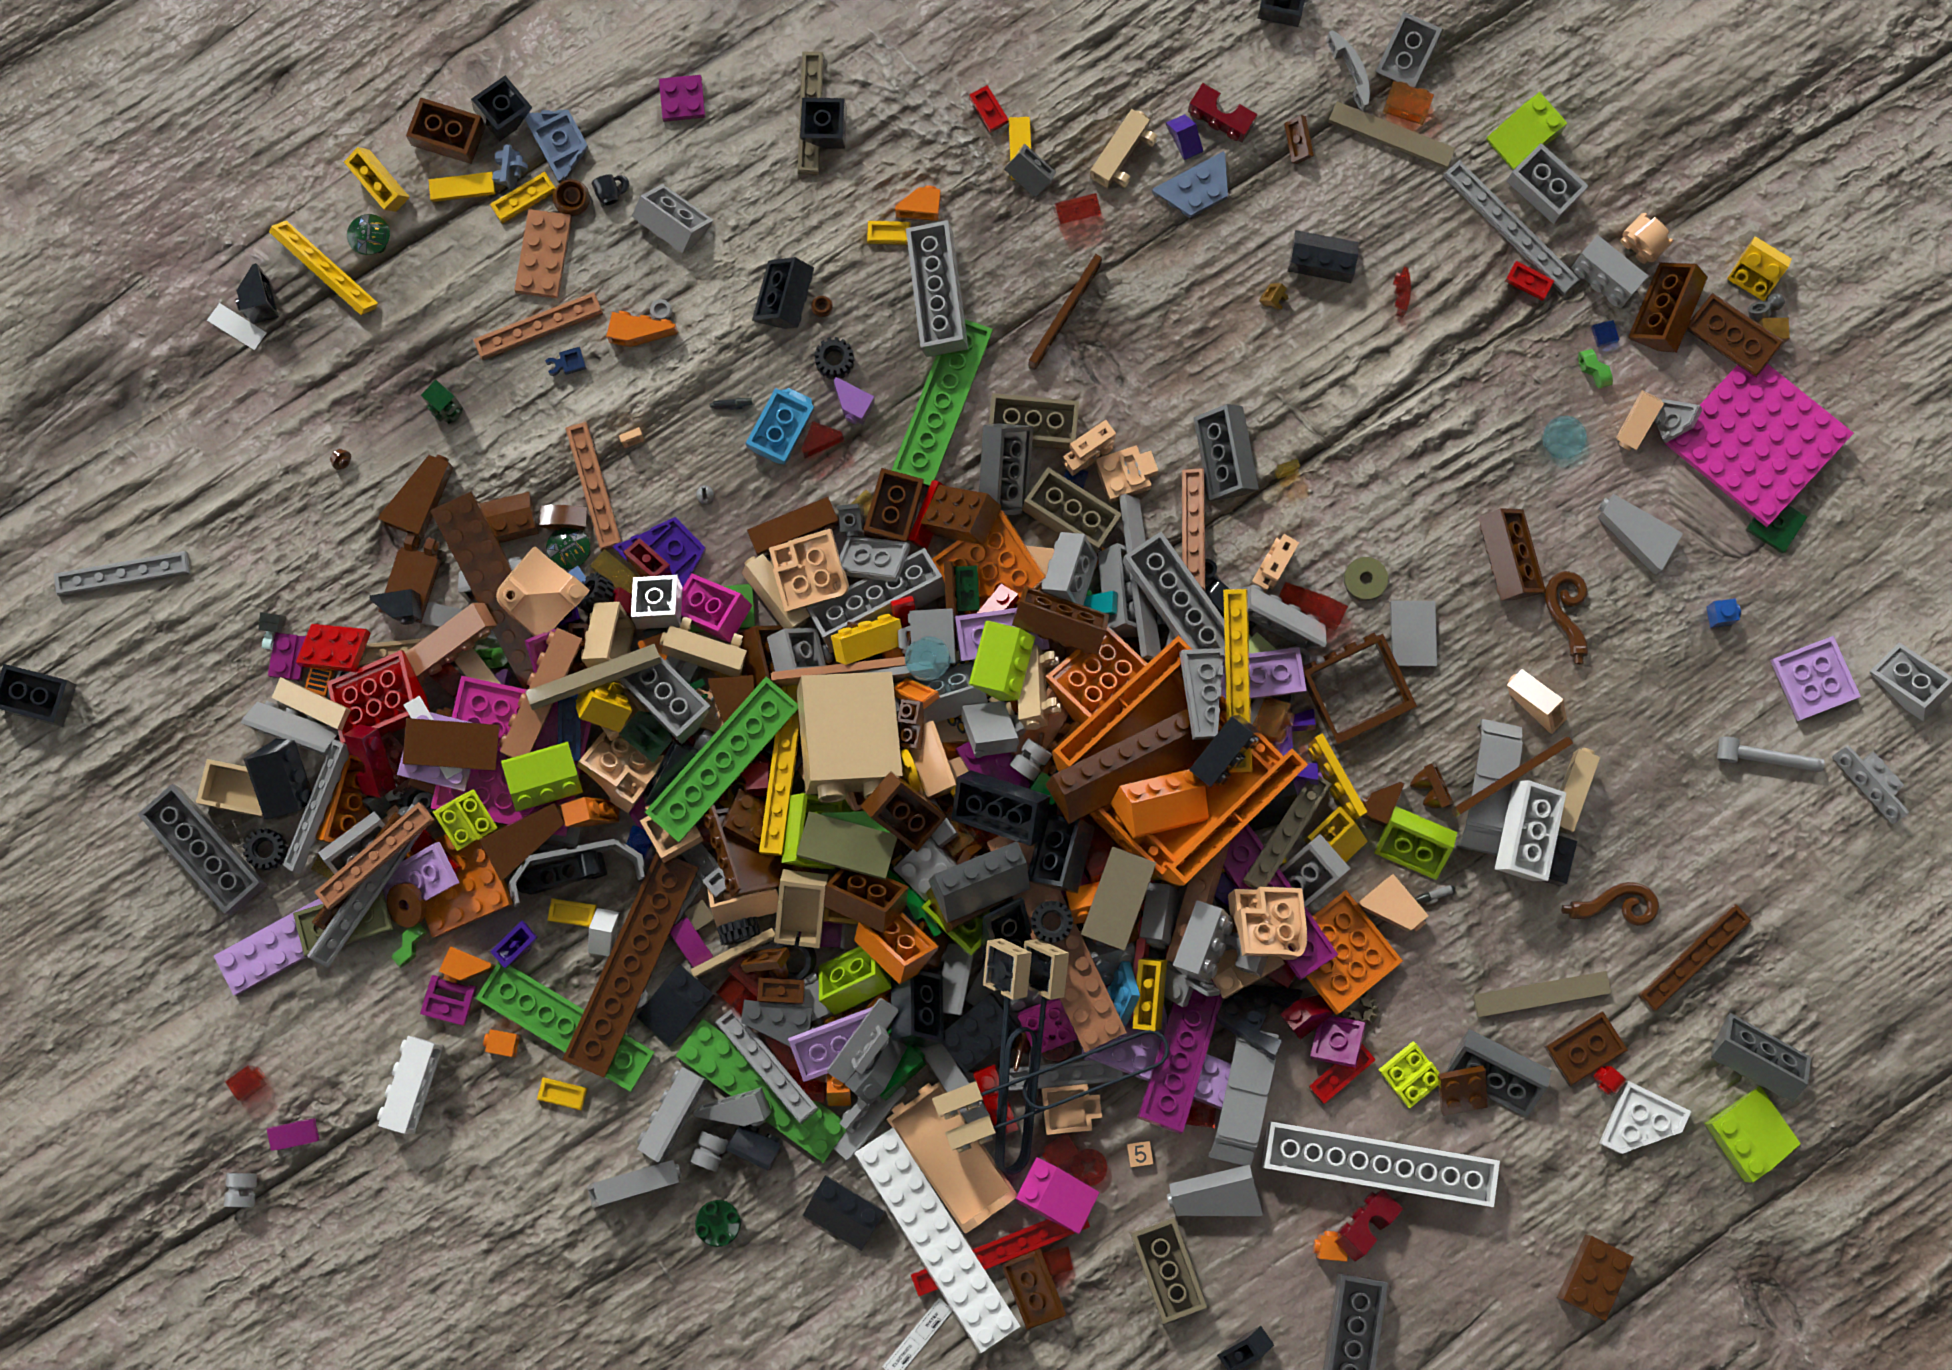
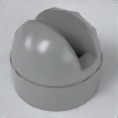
[696,486,714,504]

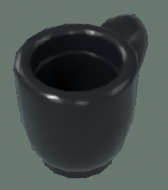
[591,174,630,206]

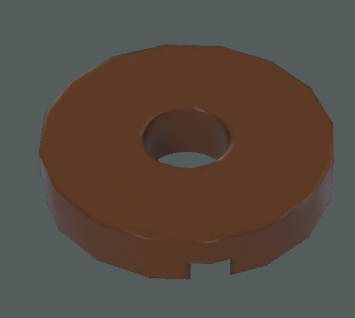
[387,882,426,928]

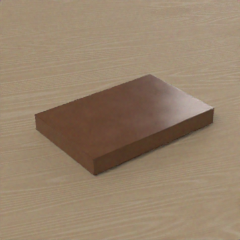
[1545,1011,1628,1086]
[1001,1249,1066,1330]

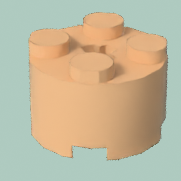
[1620,213,1673,264]

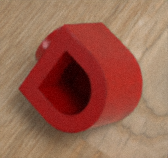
[1594,1066,1627,1095]

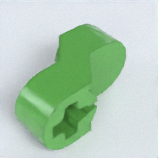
[1578,349,1613,388]
[475,647,511,669]
[391,923,427,968]

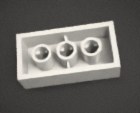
[1495,780,1566,881]
[377,1036,444,1134]

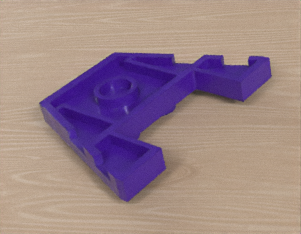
[613,517,706,587]
[1256,709,1319,785]

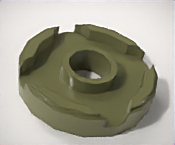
[1344,557,1388,601]

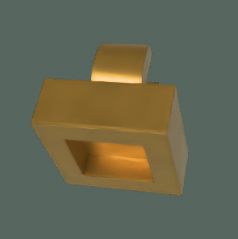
[1259,283,1289,309]

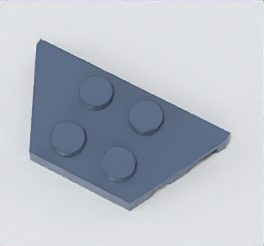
[525,110,589,183]
[1152,151,1228,218]

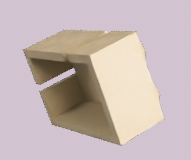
[581,602,635,683]
[196,759,264,818]
[774,869,828,948]

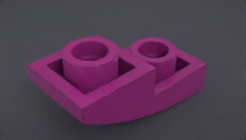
[671,917,713,968]
[266,1118,319,1151]

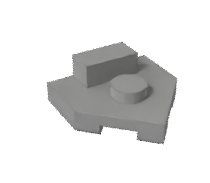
[1654,399,1703,443]

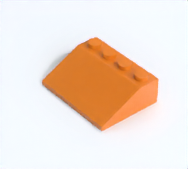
[1045,626,1148,724]

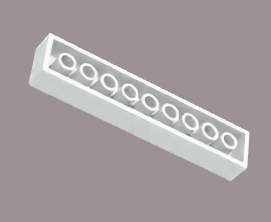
[1261,1122,1500,1207]
[854,1128,1020,1353]

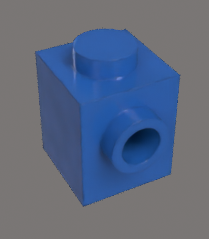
[1706,598,1741,628]

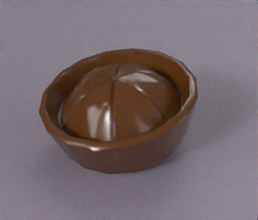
[552,179,590,216]

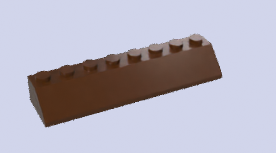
[1046,708,1213,824]

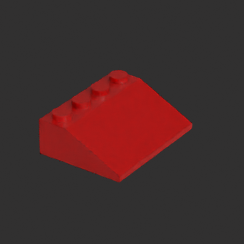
[327,650,430,744]

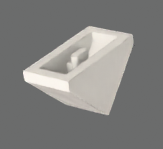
[588,908,620,956]

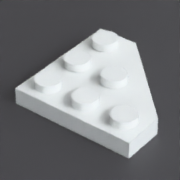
[1599,1081,1691,1154]

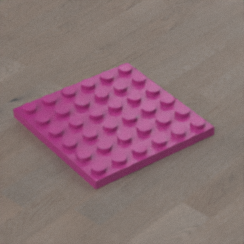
[1664,364,1854,527]
[431,676,591,837]

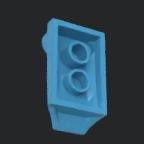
[746,388,814,464]

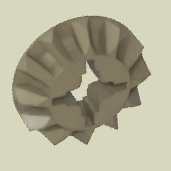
[1342,992,1379,1027]

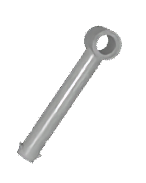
[1717,737,1824,772]

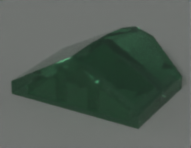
[619,711,673,763]

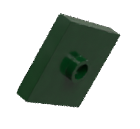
[1745,505,1807,554]

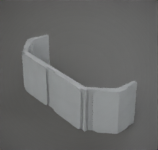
[1456,719,1523,855]
[508,839,645,908]
[1208,1031,1279,1167]

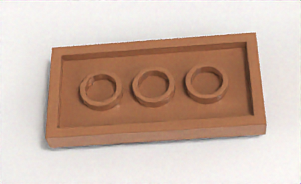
[514,209,572,299]

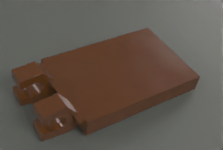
[378,533,441,623]

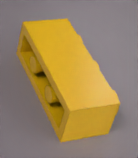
[344,147,410,212]
[831,614,902,665]
[1133,958,1167,1031]

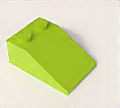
[1486,92,1567,170]

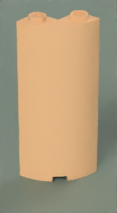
[886,1082,1018,1234]

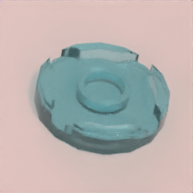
[1542,416,1587,459]
[905,636,951,681]

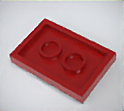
[296,624,371,672]

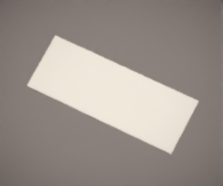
[207,303,267,350]

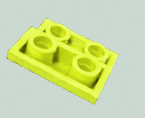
[433,789,498,851]
[1378,1042,1439,1108]

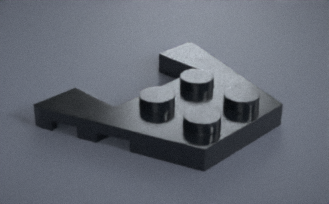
[1216,985,1302,1060]

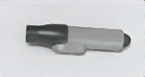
[1414,885,1456,905]

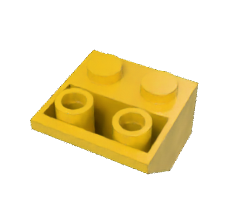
[1727,236,1792,301]
[575,682,632,732]
[1304,806,1368,863]

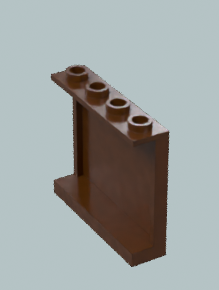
[704,801,812,898]

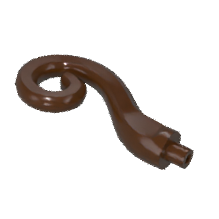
[1545,571,1588,665]
[1561,882,1659,926]

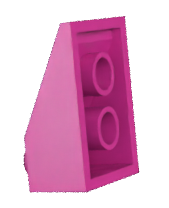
[681,573,753,643]
[1016,1157,1100,1235]

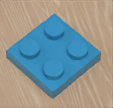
[1107,961,1140,1027]

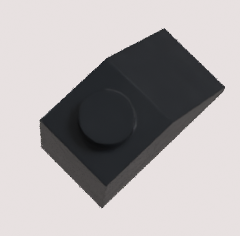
[369,589,422,625]
[1217,1326,1274,1370]

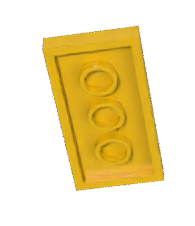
[1307,733,1367,821]

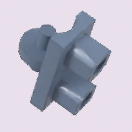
[492,145,528,189]

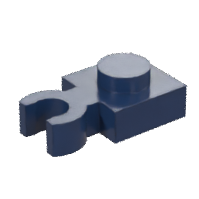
[545,346,587,376]

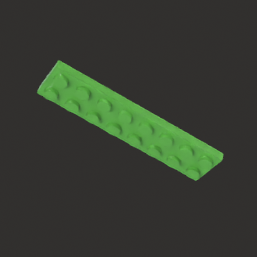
[892,319,993,487]
[645,677,798,843]
[476,962,655,1092]
[676,1018,846,1163]

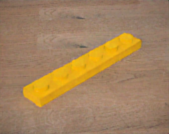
[269,220,378,315]

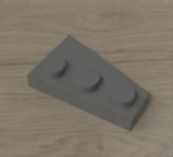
[741,1000,813,1047]

